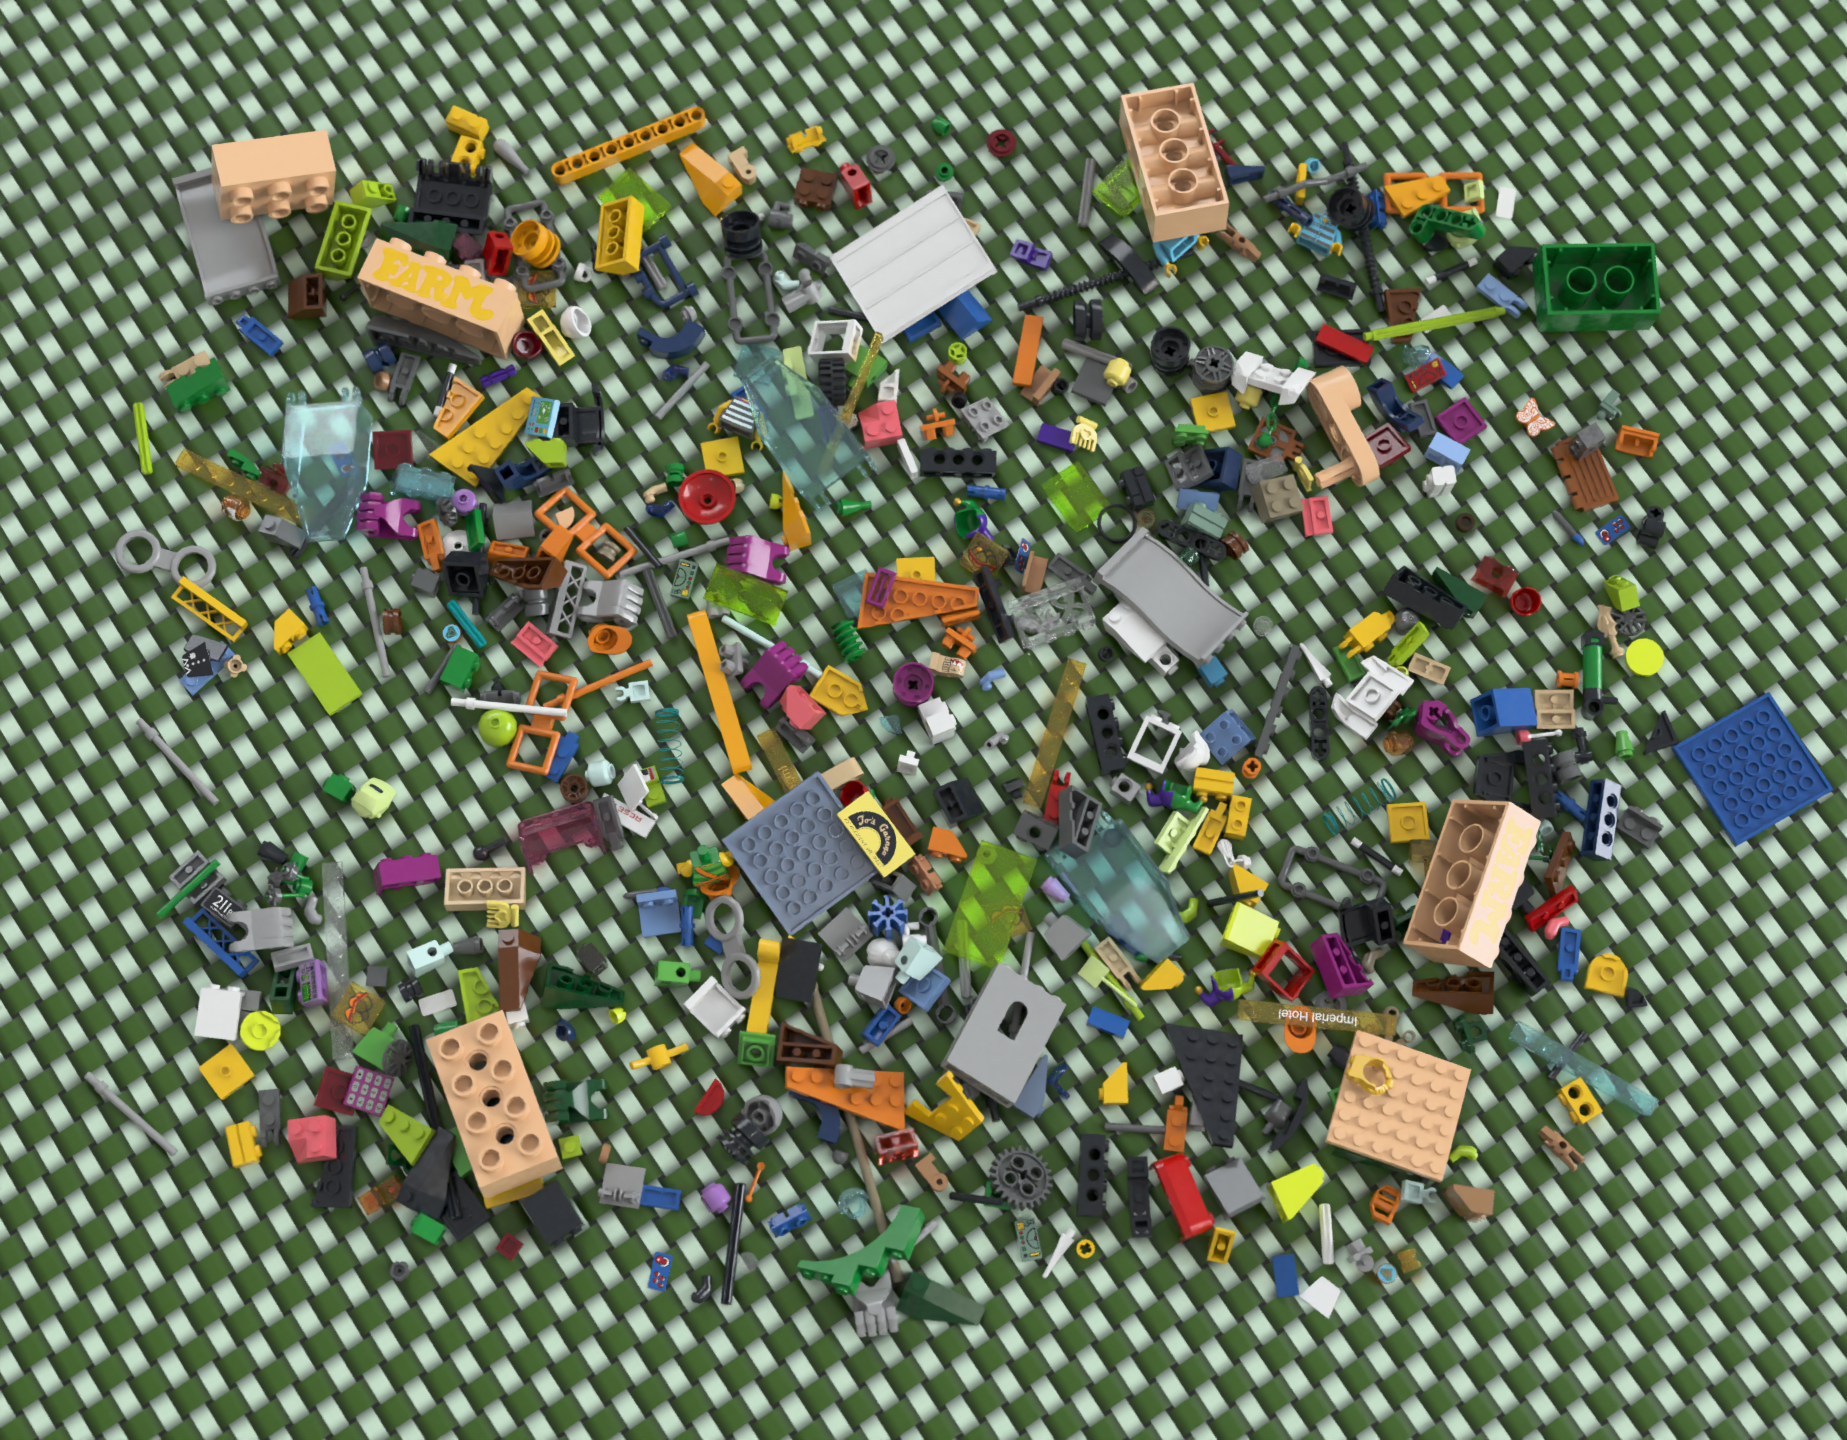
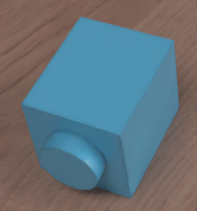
[1197,655,1228,688]

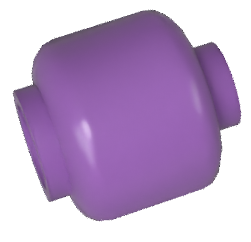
[452,489,478,516]
[700,1182,731,1214]

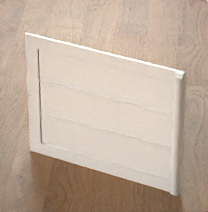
[830,185,997,344]

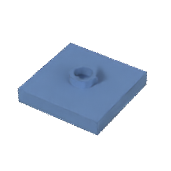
[898,968,951,1012]

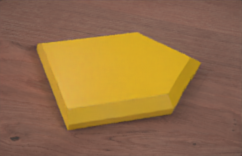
[810,665,868,717]

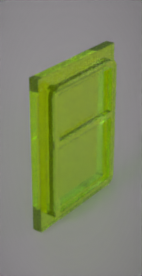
[1092,156,1141,218]
[598,167,672,234]
[1041,461,1113,533]

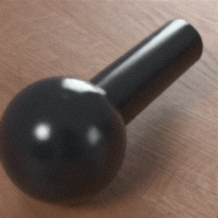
[473,837,508,861]

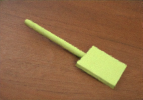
[1078,955,1137,1007]

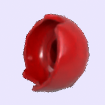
[1509,587,1542,617]
[839,780,870,807]

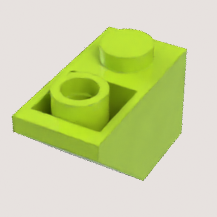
[349,180,396,208]
[525,438,567,468]
[1603,575,1640,612]

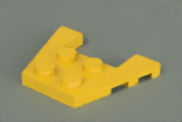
[905,1071,984,1141]

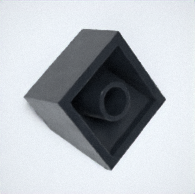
[442,551,490,597]

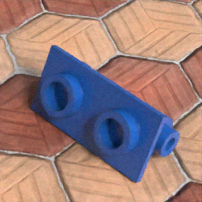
[1368,189,1387,231]
[768,1203,811,1238]

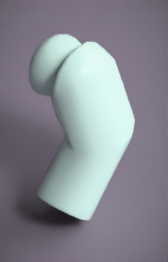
[774,271,799,290]

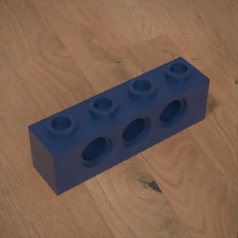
[1580,779,1621,861]

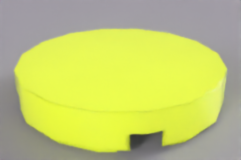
[1625,639,1664,677]
[240,1011,281,1051]

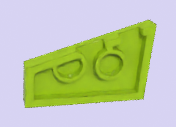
[458,967,500,1023]
[378,1104,436,1166]

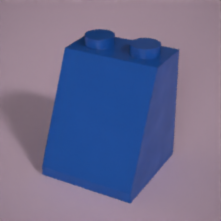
[1470,688,1538,737]

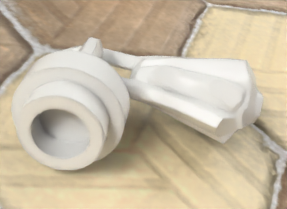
[1217,839,1251,870]

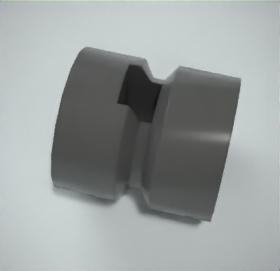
[522,589,550,617]
[1551,750,1582,785]

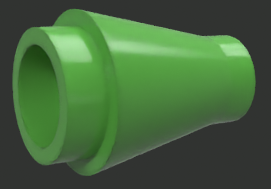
[1615,730,1635,760]

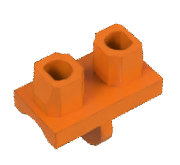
[920,408,955,441]
[942,627,977,661]

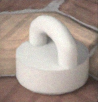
[573,262,593,282]

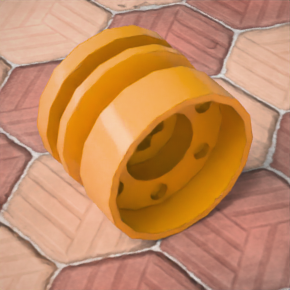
[510,219,560,269]

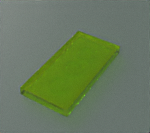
[703,563,788,626]

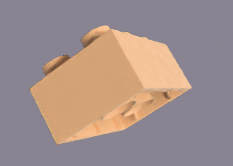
[211,130,336,224]

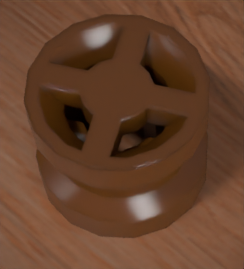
[1382,700,1402,720]

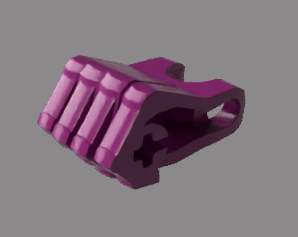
[356,492,422,541]
[725,535,790,586]
[740,640,808,710]
[1413,700,1470,757]

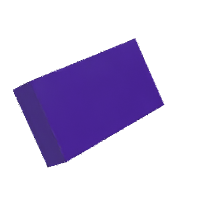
[1036,423,1075,453]

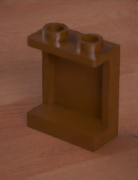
[881,797,923,846]

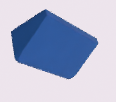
[860,1005,901,1047]
[1086,1006,1130,1039]
[1272,1254,1299,1298]

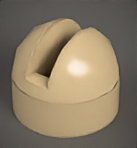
[730,478,745,494]

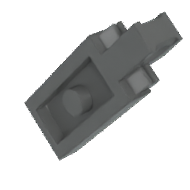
[1047,553,1097,595]
[593,795,624,851]

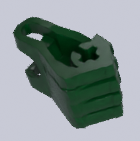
[542,1079,610,1125]

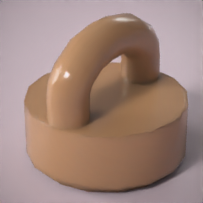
[373,371,392,391]

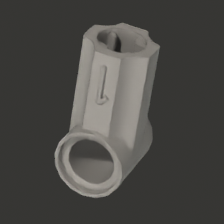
[781,280,821,313]
[834,1064,875,1089]

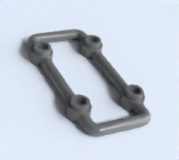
[503,199,567,293]
[721,250,780,345]
[1277,845,1388,910]

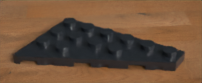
[1165,1023,1243,1149]

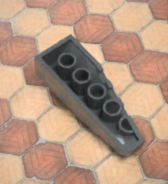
[366,314,482,367]

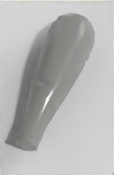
[493,139,530,175]

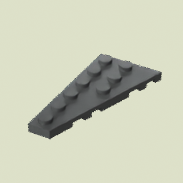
[1254,643,1302,758]

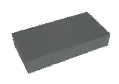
[1408,399,1437,440]

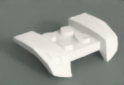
[1232,352,1316,405]
[1331,655,1414,740]

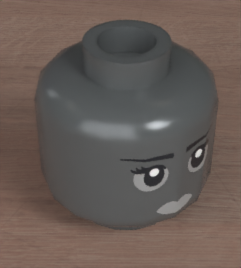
[1394,608,1420,636]

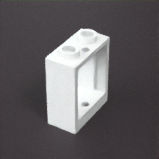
[807,319,863,364]
[1127,714,1182,775]

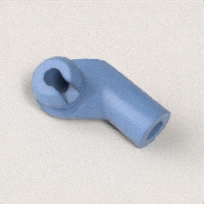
[979,668,1006,691]

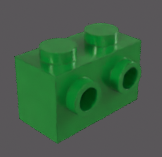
[440,645,481,693]

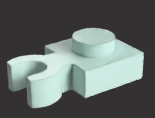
[615,680,651,703]
[1401,1180,1437,1204]

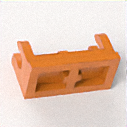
[1614,425,1660,459]

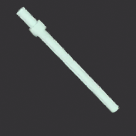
[721,615,823,679]

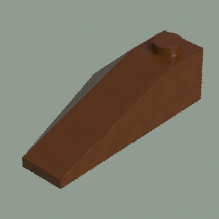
[488,557,568,590]

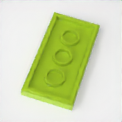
[287,632,363,716]

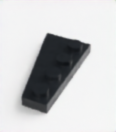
[310,1126,359,1208]

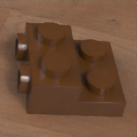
[794,167,838,211]

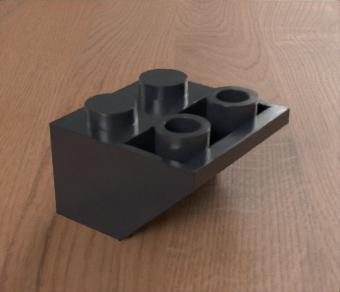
[933,778,985,829]

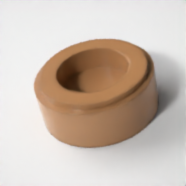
[598,1143,611,1165]

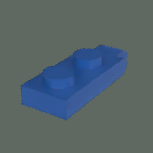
[235,314,284,357]
[541,731,580,784]
[1556,927,1581,982]

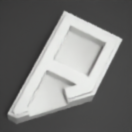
[878,369,899,404]

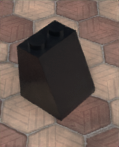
[521,1180,585,1247]

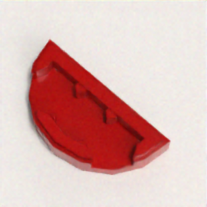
[693,1078,724,1115]

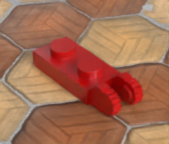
[1044,770,1071,825]

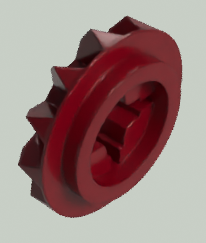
[987,129,1016,158]

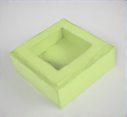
[1464,180,1484,204]

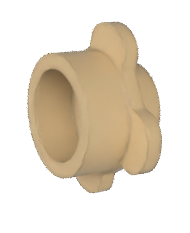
[223,655,247,678]

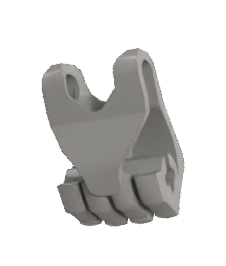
[577,579,644,628]
[226,907,294,953]
[852,1269,898,1337]

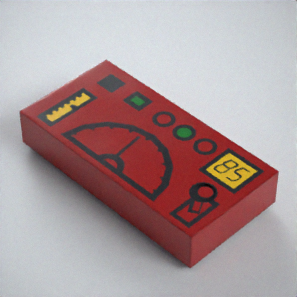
[1405,357,1447,393]

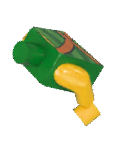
[676,845,736,888]

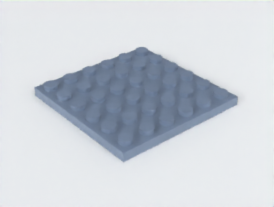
[721,771,878,936]

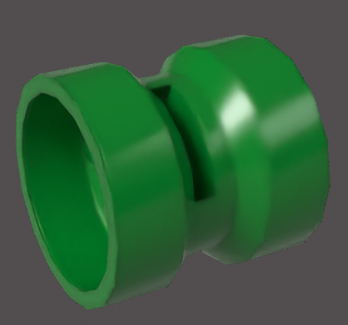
[665,463,685,487]

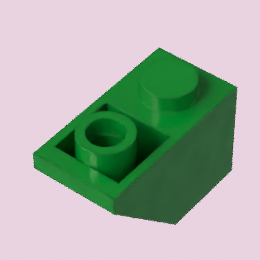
[410,1213,447,1246]

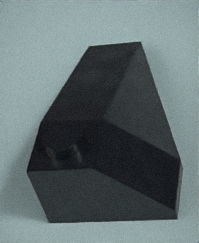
[396,1127,456,1219]

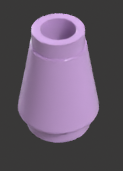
[1040,876,1070,903]

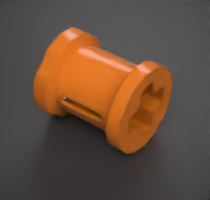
[1556,670,1579,689]
[1241,758,1261,779]

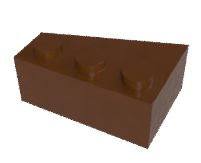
[776,1022,843,1069]

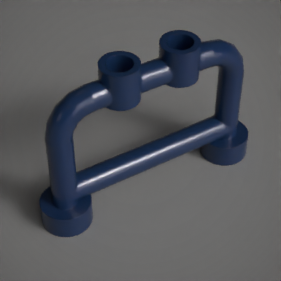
[632,233,699,308]

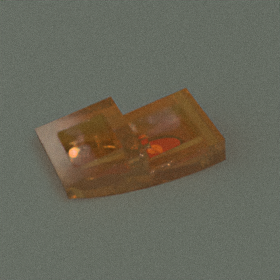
[358,1175,402,1215]

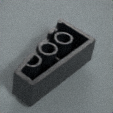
[1382,565,1468,630]

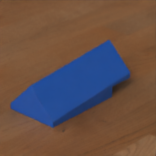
[936,290,992,341]

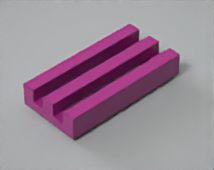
[865,567,897,610]

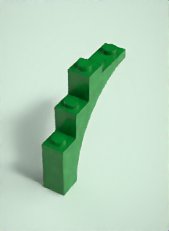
[797,1205,925,1296]

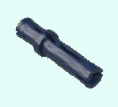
[1268,190,1314,227]

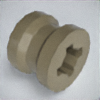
[597,540,621,563]

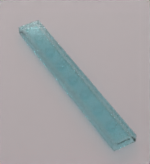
[1508,1021,1659,1118]

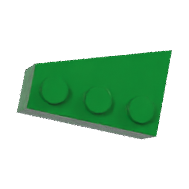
[165,357,231,412]

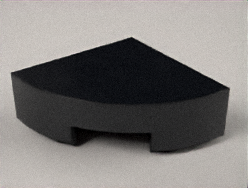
[1423,233,1450,252]
[1625,987,1647,1008]

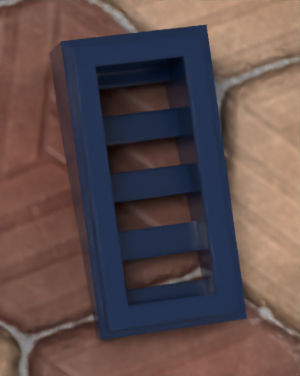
[1224,165,1265,186]

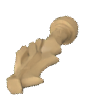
[1597,604,1624,659]

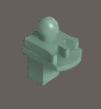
[1596,389,1622,421]

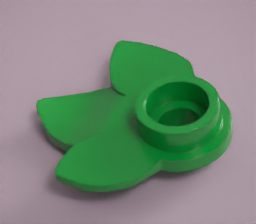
[1386,707,1418,730]

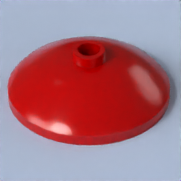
[678,469,736,525]

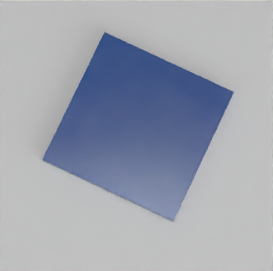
[1671,692,1834,847]

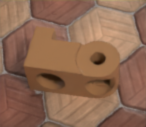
[914,1152,948,1192]

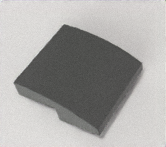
[1071,358,1114,406]
[1164,444,1214,491]
[169,850,227,907]

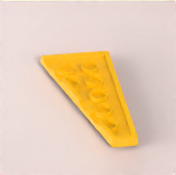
[429,387,542,489]

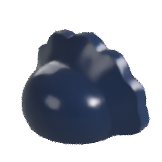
[556,1019,576,1041]

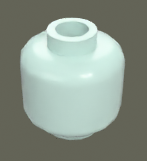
[585,760,616,787]

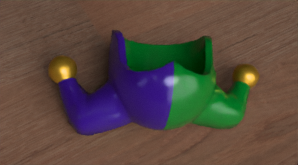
[953,498,993,554]
[1145,779,1208,814]

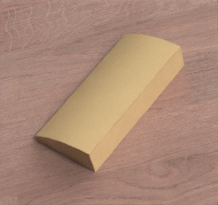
[444,867,526,911]

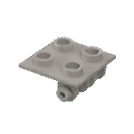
[960,397,1010,443]
[818,907,873,963]
[598,1163,646,1209]

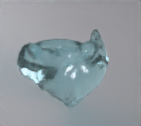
[1402,345,1430,370]
[838,1187,869,1219]

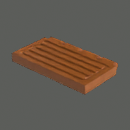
[1551,437,1619,513]

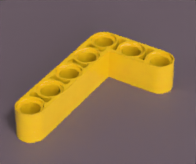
[746,938,781,1034]

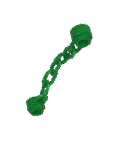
[1256,357,1309,448]

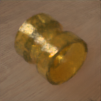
[1396,1247,1422,1274]

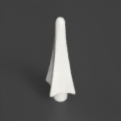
[1299,643,1333,688]
[1042,1227,1076,1278]

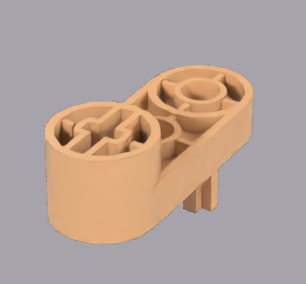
[1306,366,1380,490]

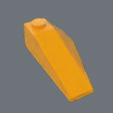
[679,142,742,217]

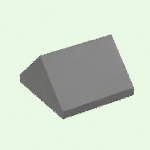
[493,500,535,541]

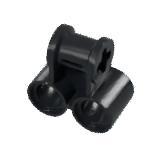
[1636,506,1666,549]

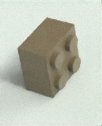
[1251,474,1304,524]

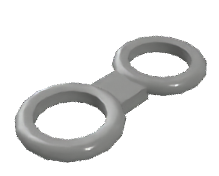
[114,530,216,588]
[705,895,761,1000]

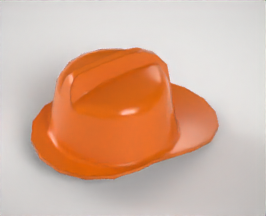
[587,623,632,655]
[700,865,740,900]
[1284,1007,1316,1054]

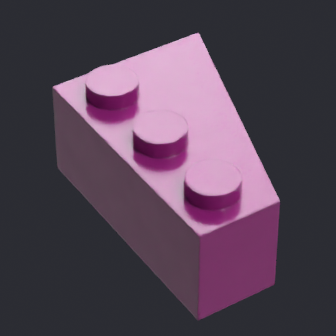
[372,853,441,895]
[1309,933,1374,999]

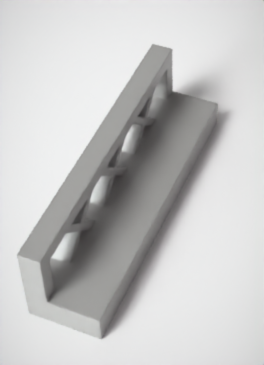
[545,560,588,640]

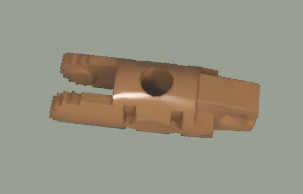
[1216,224,1261,263]
[1538,1125,1585,1172]

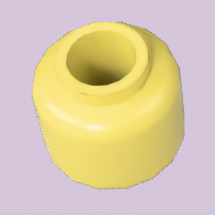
[1103,358,1131,387]
[1235,384,1263,410]

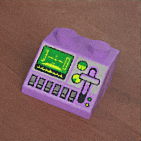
[296,959,330,1008]

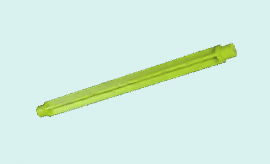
[1363,307,1506,341]

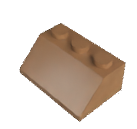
[1442,1184,1495,1223]

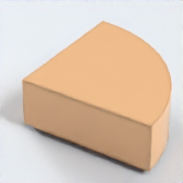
[555,507,575,530]

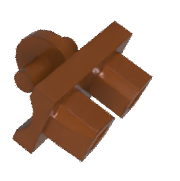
[936,361,970,394]

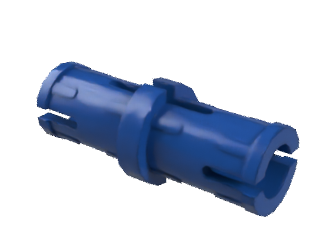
[967,484,1006,501]
[305,586,329,626]
[1556,790,1586,822]
[679,905,695,946]

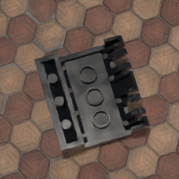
[408,158,493,236]

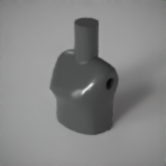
[1261,1099,1294,1136]

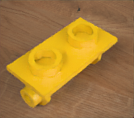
[786,125,826,153]

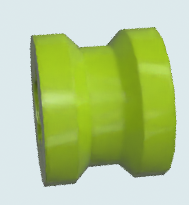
[948,342,967,365]

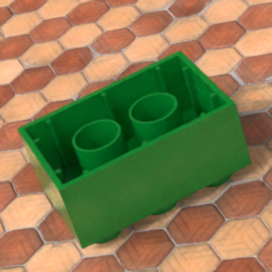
[1532,242,1661,332]

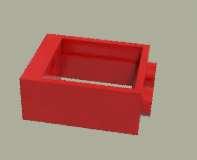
[1252,939,1315,1002]

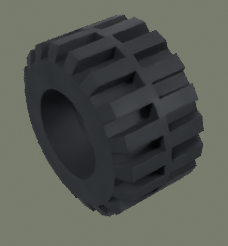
[818,358,846,407]

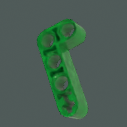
[1409,204,1486,244]

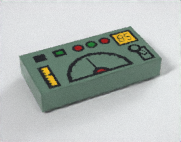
[670,559,699,601]
[1014,1218,1042,1262]

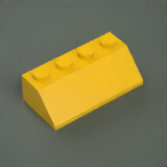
[595,195,644,275]

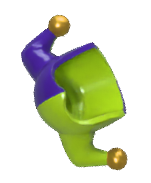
[1194,968,1256,1007]

